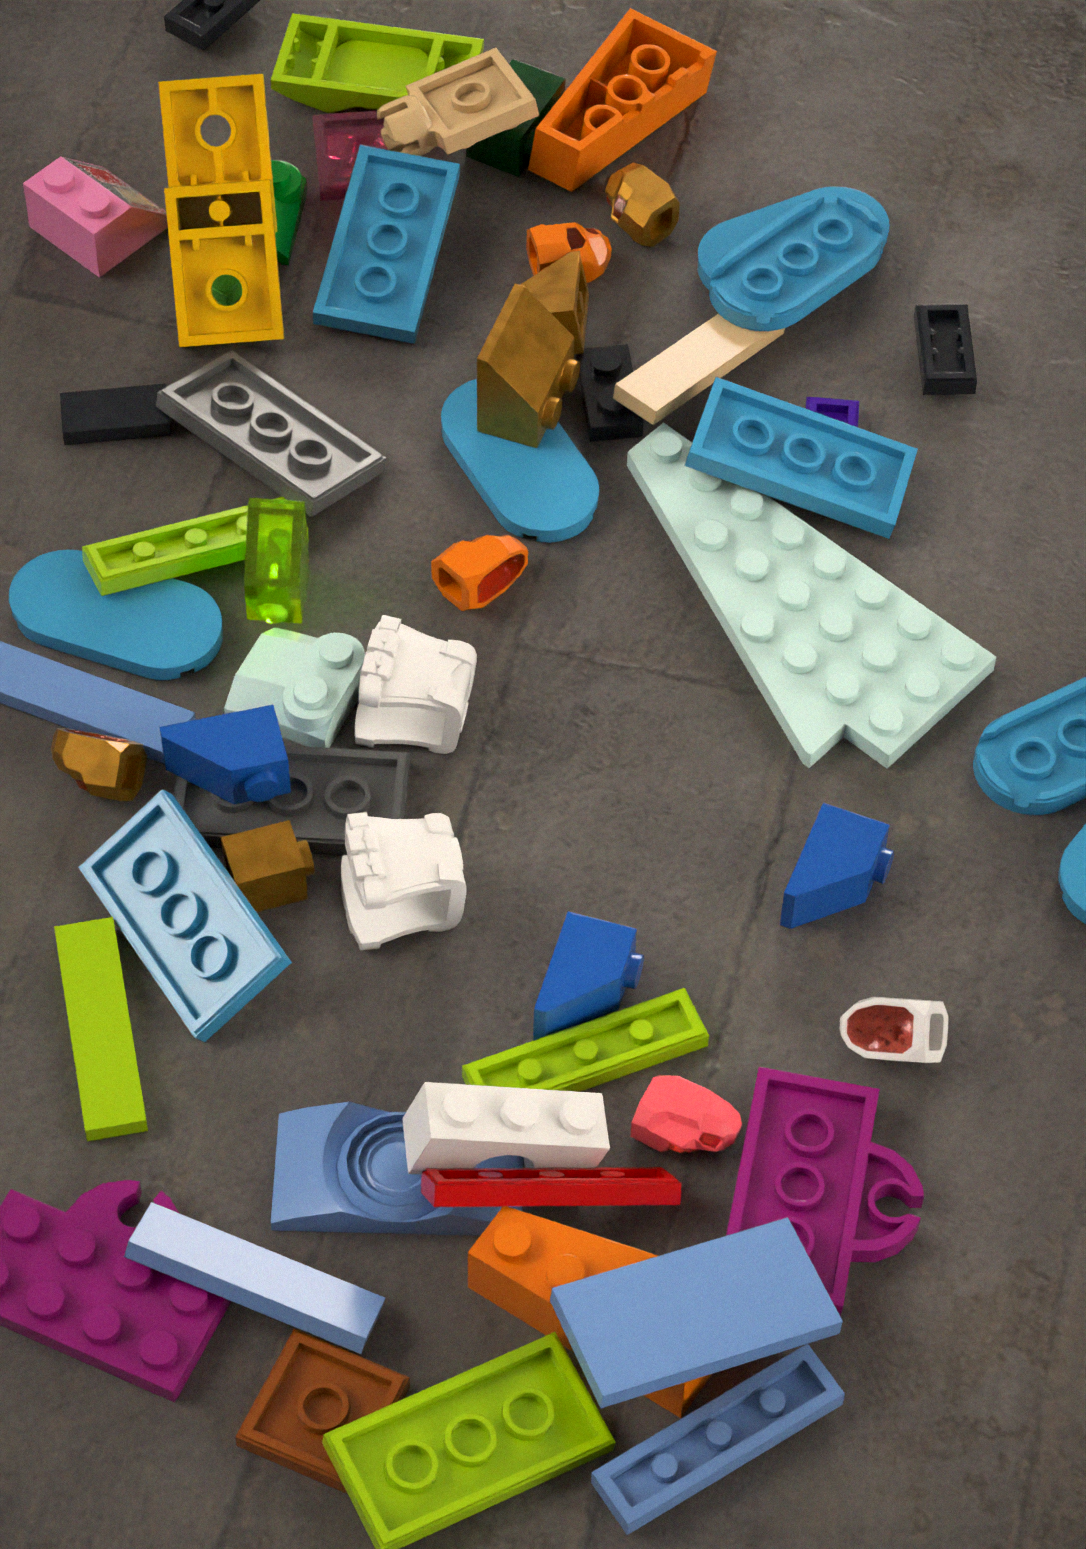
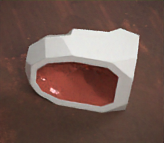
[840,997,948,1063]

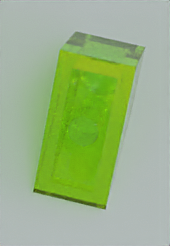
[244,498,310,623]

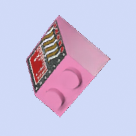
[23,157,168,278]

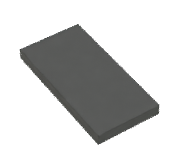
[156,350,386,517]
[174,745,410,855]

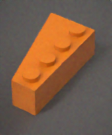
[528,8,717,192]
[468,1206,712,1418]

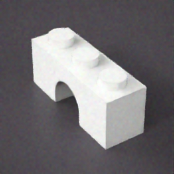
[402,1082,610,1175]

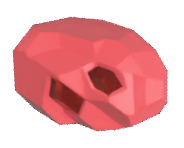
[630,1075,742,1153]

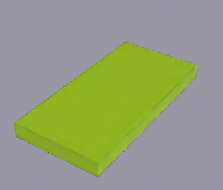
[322,1332,616,1549]

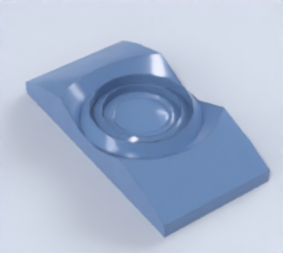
[271,1102,523,1236]

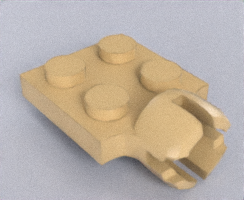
[377,48,539,156]

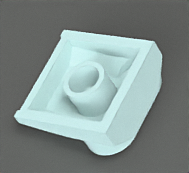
[224,627,365,748]

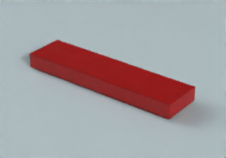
[421,1167,682,1207]

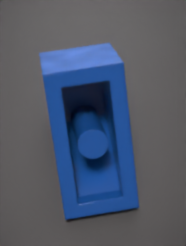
[159,704,291,804]
[780,803,895,929]
[533,911,644,1041]

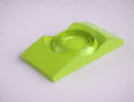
[271,13,484,113]

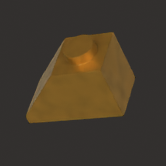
[521,251,589,354]

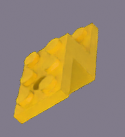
[158,74,285,347]

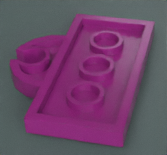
[726,1067,924,1317]
[0,1180,232,1403]

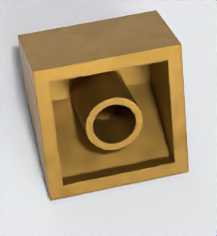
[477,284,580,448]

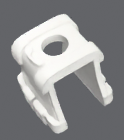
[354,615,477,754]
[341,812,466,950]

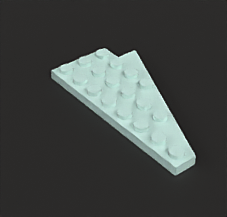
[627,422,996,769]

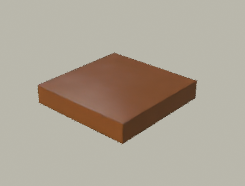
[235,1329,410,1494]

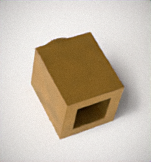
[221,820,315,912]

